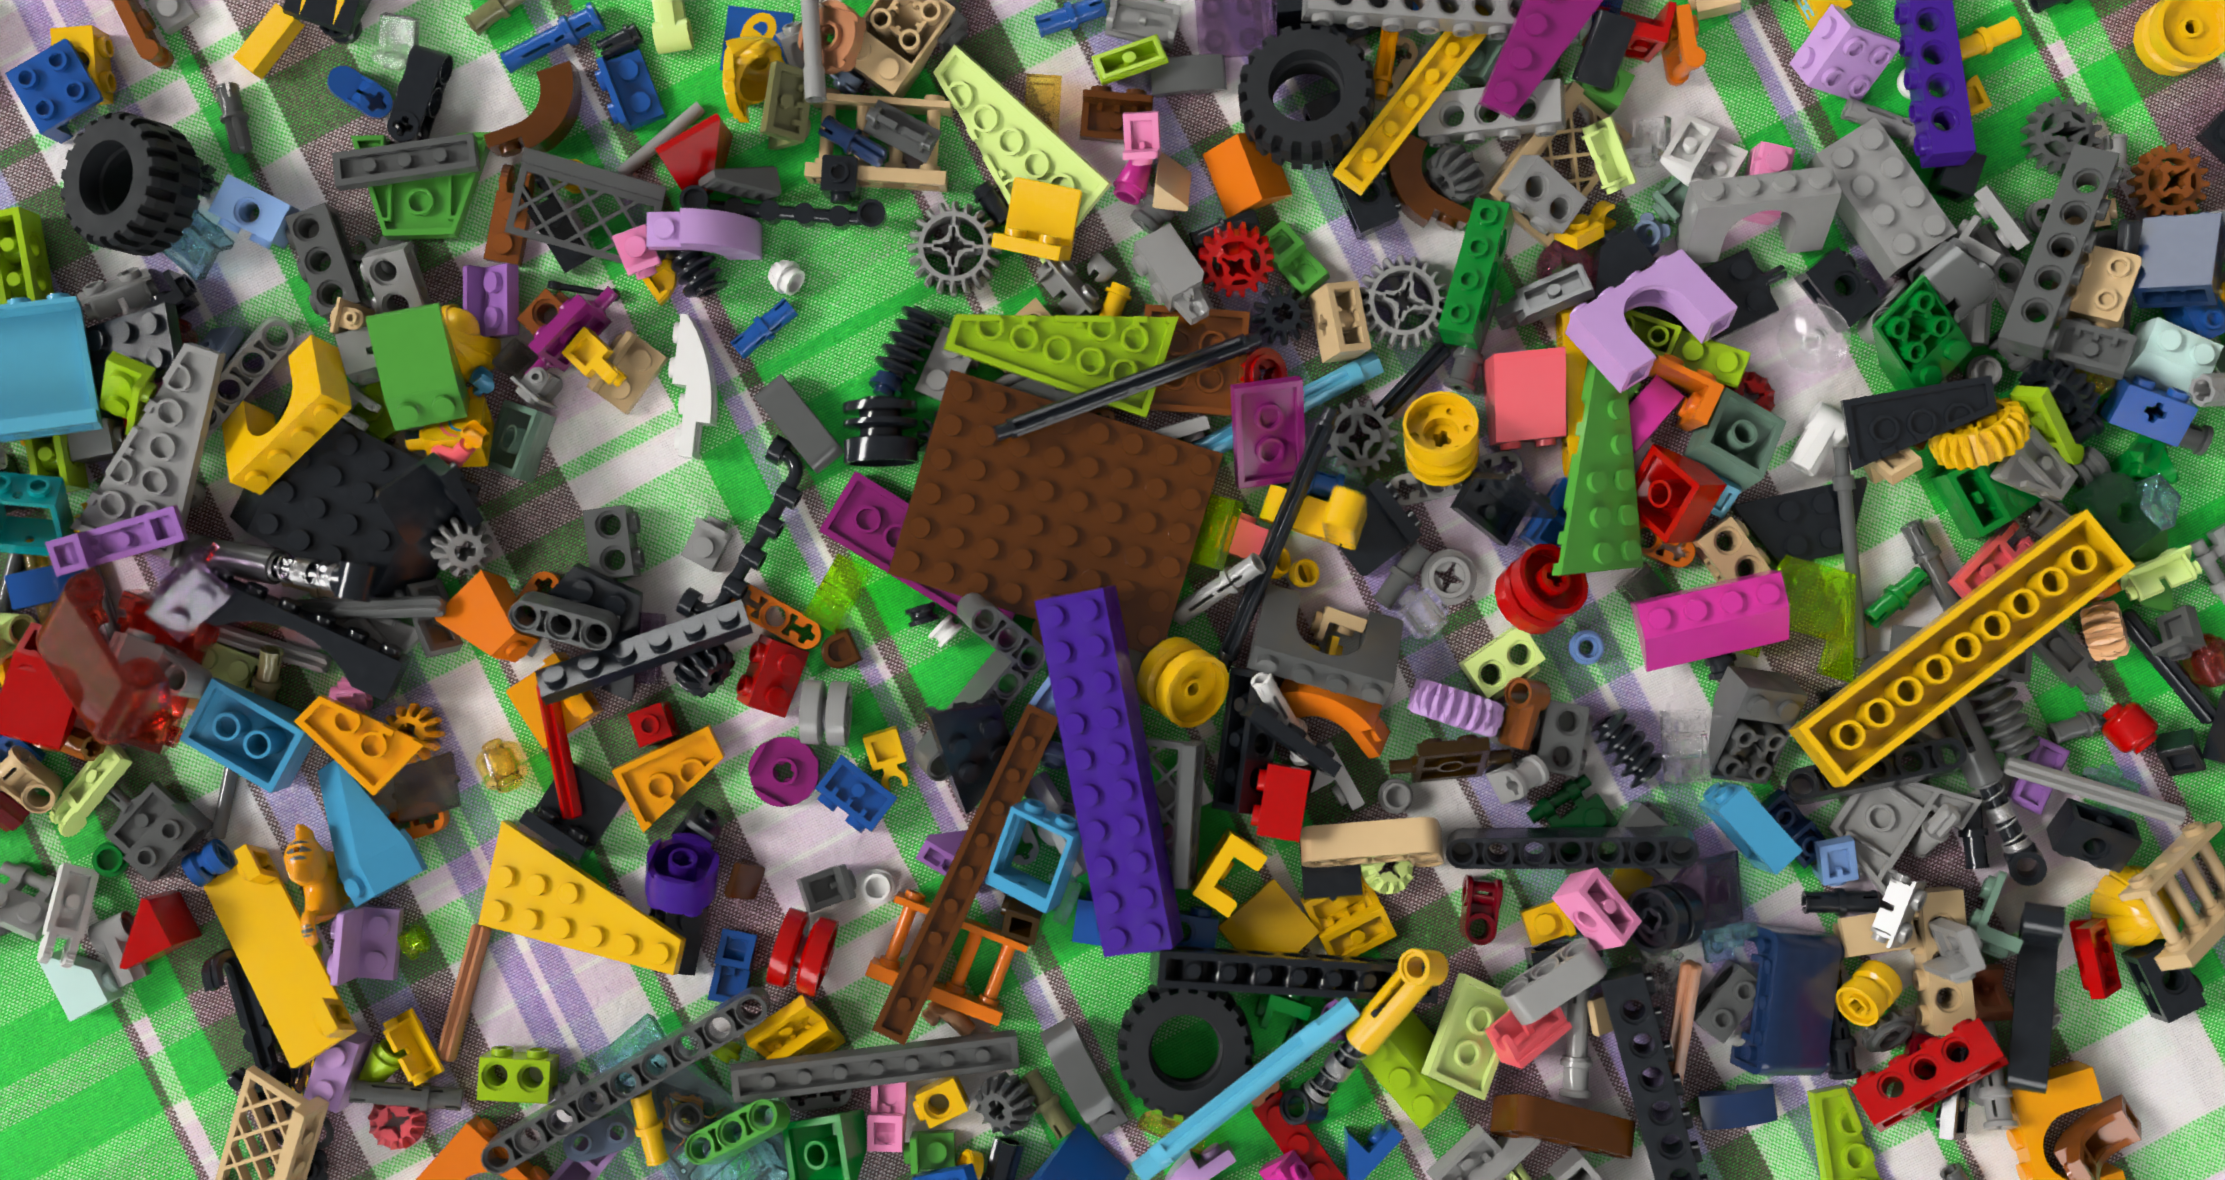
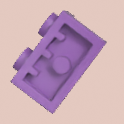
[463,263,519,339]

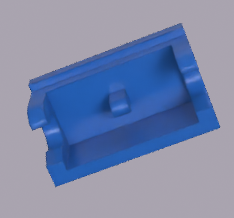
[1518,477,1568,547]

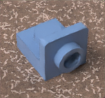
[1812,835,1859,886]

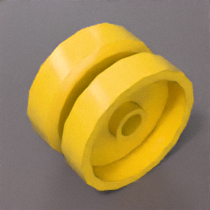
[2133,0,2225,76]
[1137,637,1229,728]

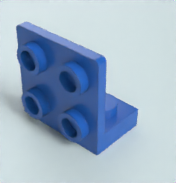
[5,39,104,144]

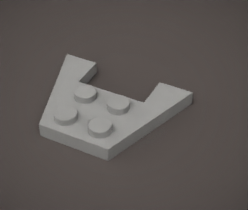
[1828,769,1983,909]

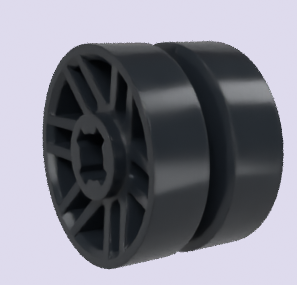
[1626,882,1705,954]

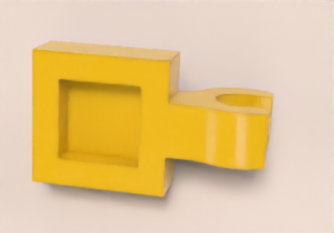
[1554,200,1616,250]
[561,326,627,388]

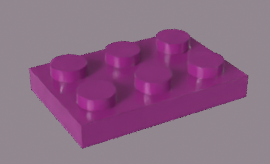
[1230,376,1305,489]

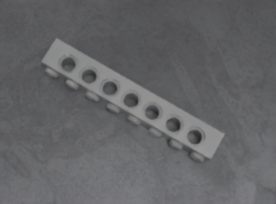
[1302,0,1592,45]

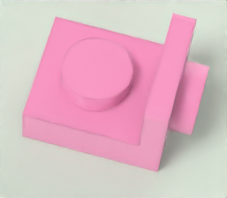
[612,224,662,280]

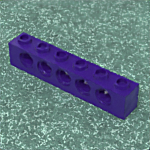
[1894,0,1976,168]

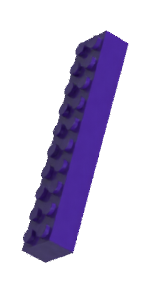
[1035,585,1184,957]

